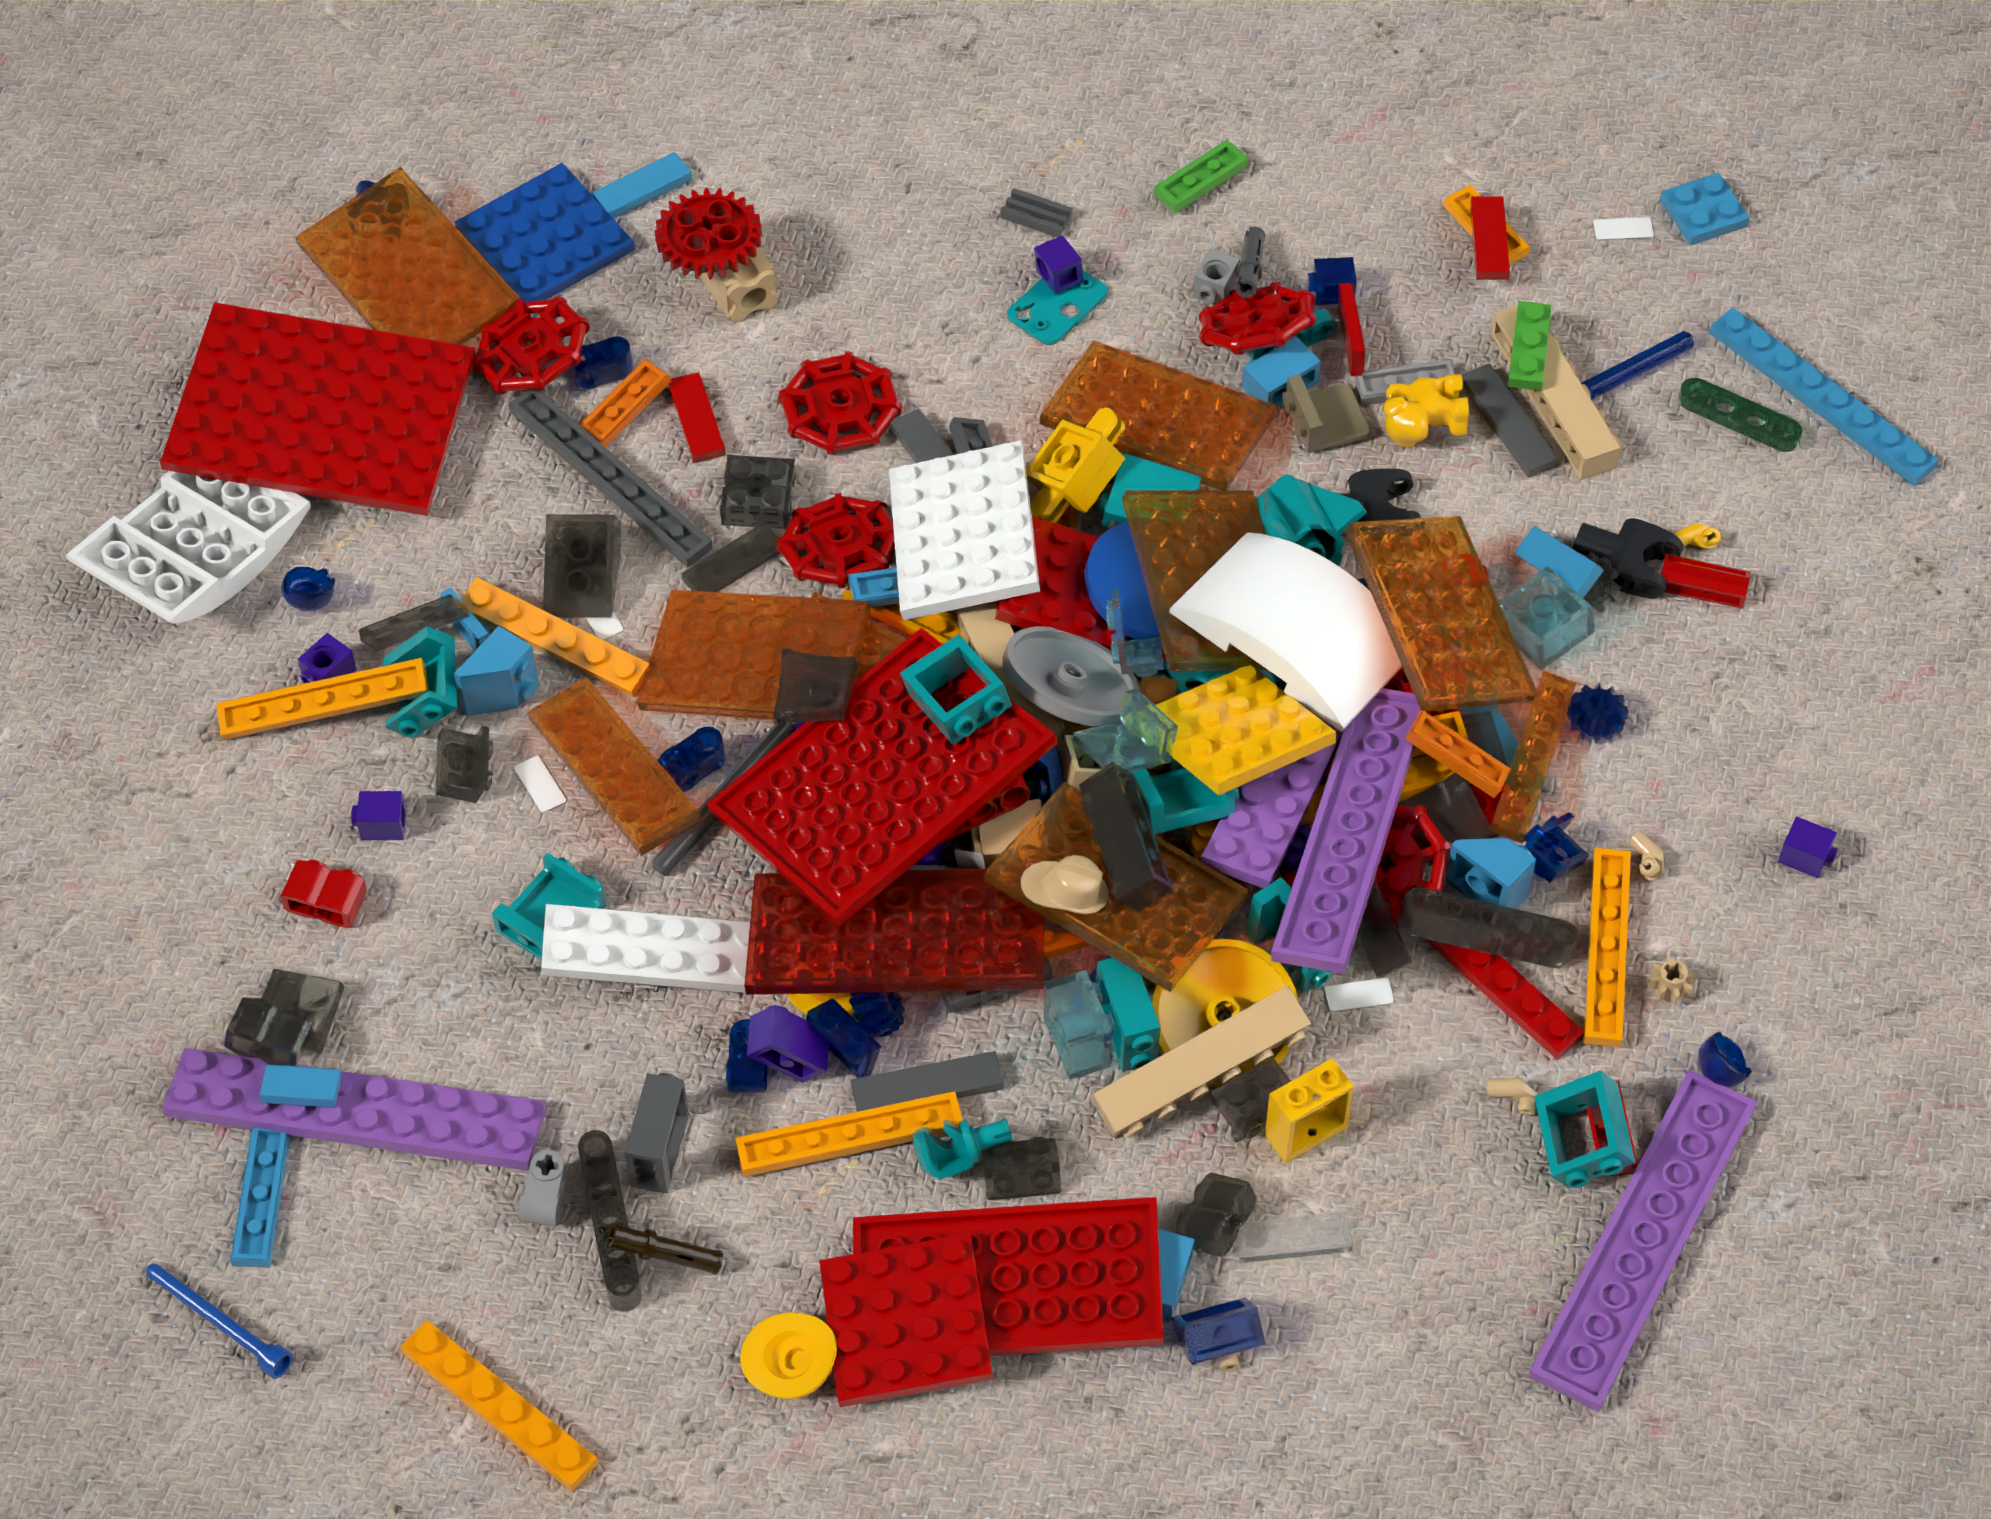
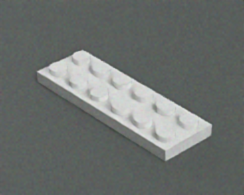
[540,904,764,994]

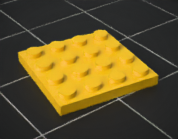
[1134,664,1336,796]

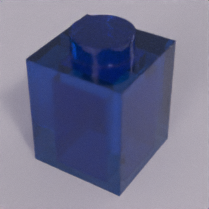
[1307,257,1357,305]

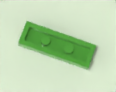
[1154,139,1248,214]
[1508,301,1552,391]

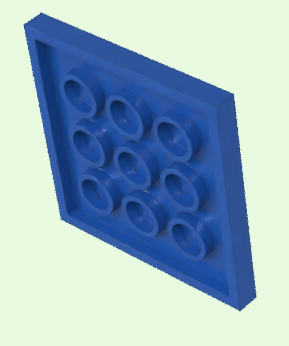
[454,163,635,302]

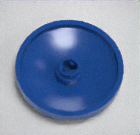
[1084,519,1216,644]

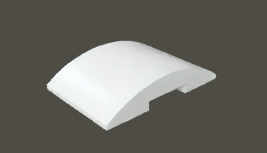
[66,471,310,624]
[1169,532,1417,732]

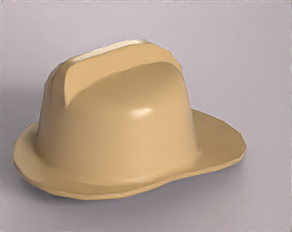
[1021,855,1109,915]

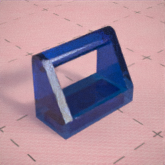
[1171,1297,1266,1365]

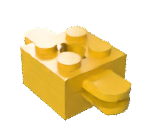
[1026,408,1126,524]

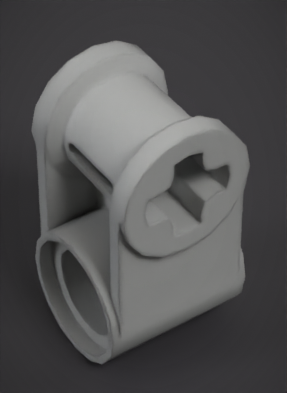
[518,1149,568,1227]

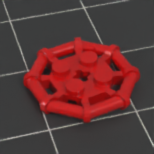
[1199,282,1316,355]
[472,296,590,395]
[777,351,903,455]
[776,493,895,589]
[1361,805,1452,929]

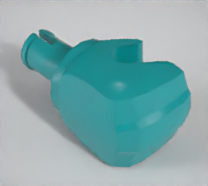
[913,1118,1013,1179]

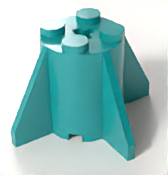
[1250,475,1367,568]

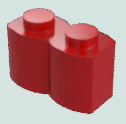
[280,859,367,928]

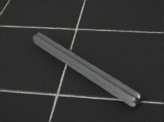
[652,718,795,876]

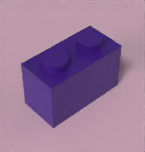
[747,1005,830,1083]

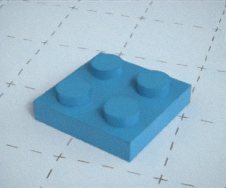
[1660,172,1750,246]

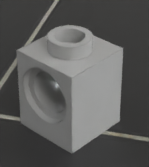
[1193,249,1240,305]

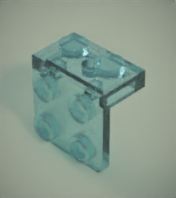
[1106,589,1164,677]

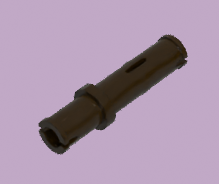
[607,1223,723,1275]

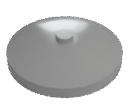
[1002,626,1140,726]

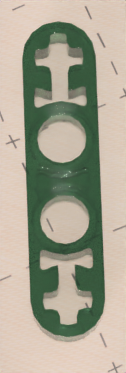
[1678,378,1803,452]

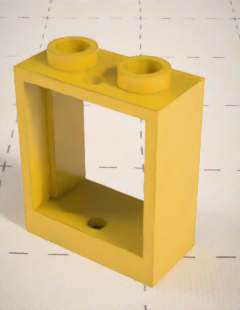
[1265,1058,1354,1163]

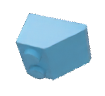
[454,626,539,716]
[1445,838,1536,923]

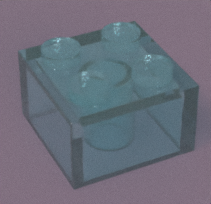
[1494,566,1595,670]
[1044,970,1116,1080]

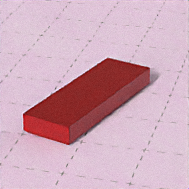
[1470,196,1510,280]
[1338,283,1365,376]
[668,372,726,463]

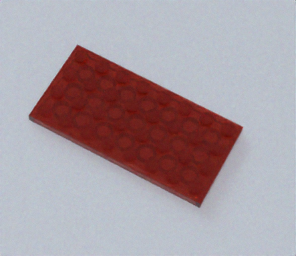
[744,868,1046,995]

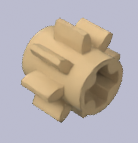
[1648,957,1696,1005]

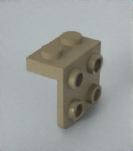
[1282,374,1369,453]

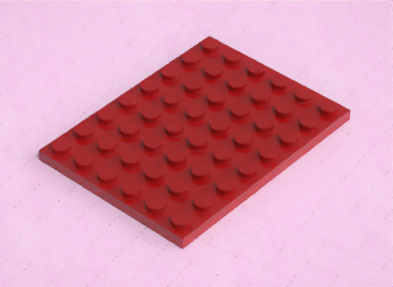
[160,302,475,516]
[706,627,1058,927]

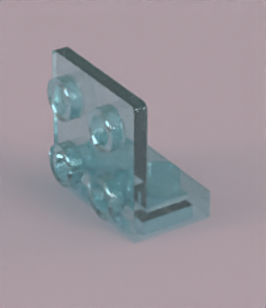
[1073,688,1178,777]

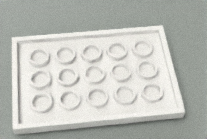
[889,440,1040,621]

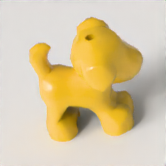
[1383,374,1469,447]

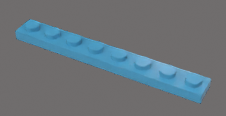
[1709,307,1939,486]

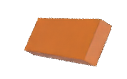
[579,358,671,448]
[1405,710,1511,798]

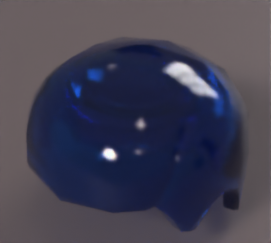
[281,567,336,612]
[1698,1032,1752,1088]

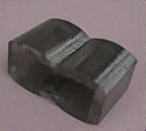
[224,997,313,1067]
[1176,1172,1257,1257]

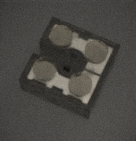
[720,455,796,529]

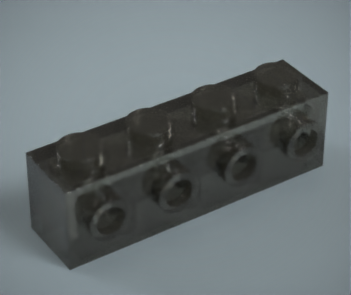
[1079,762,1174,912]

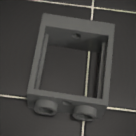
[625,1073,689,1194]

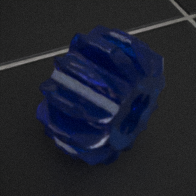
[1567,682,1628,743]
[849,973,905,1038]

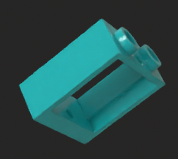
[900,634,1012,745]
[1095,952,1161,1072]
[1534,1070,1635,1188]

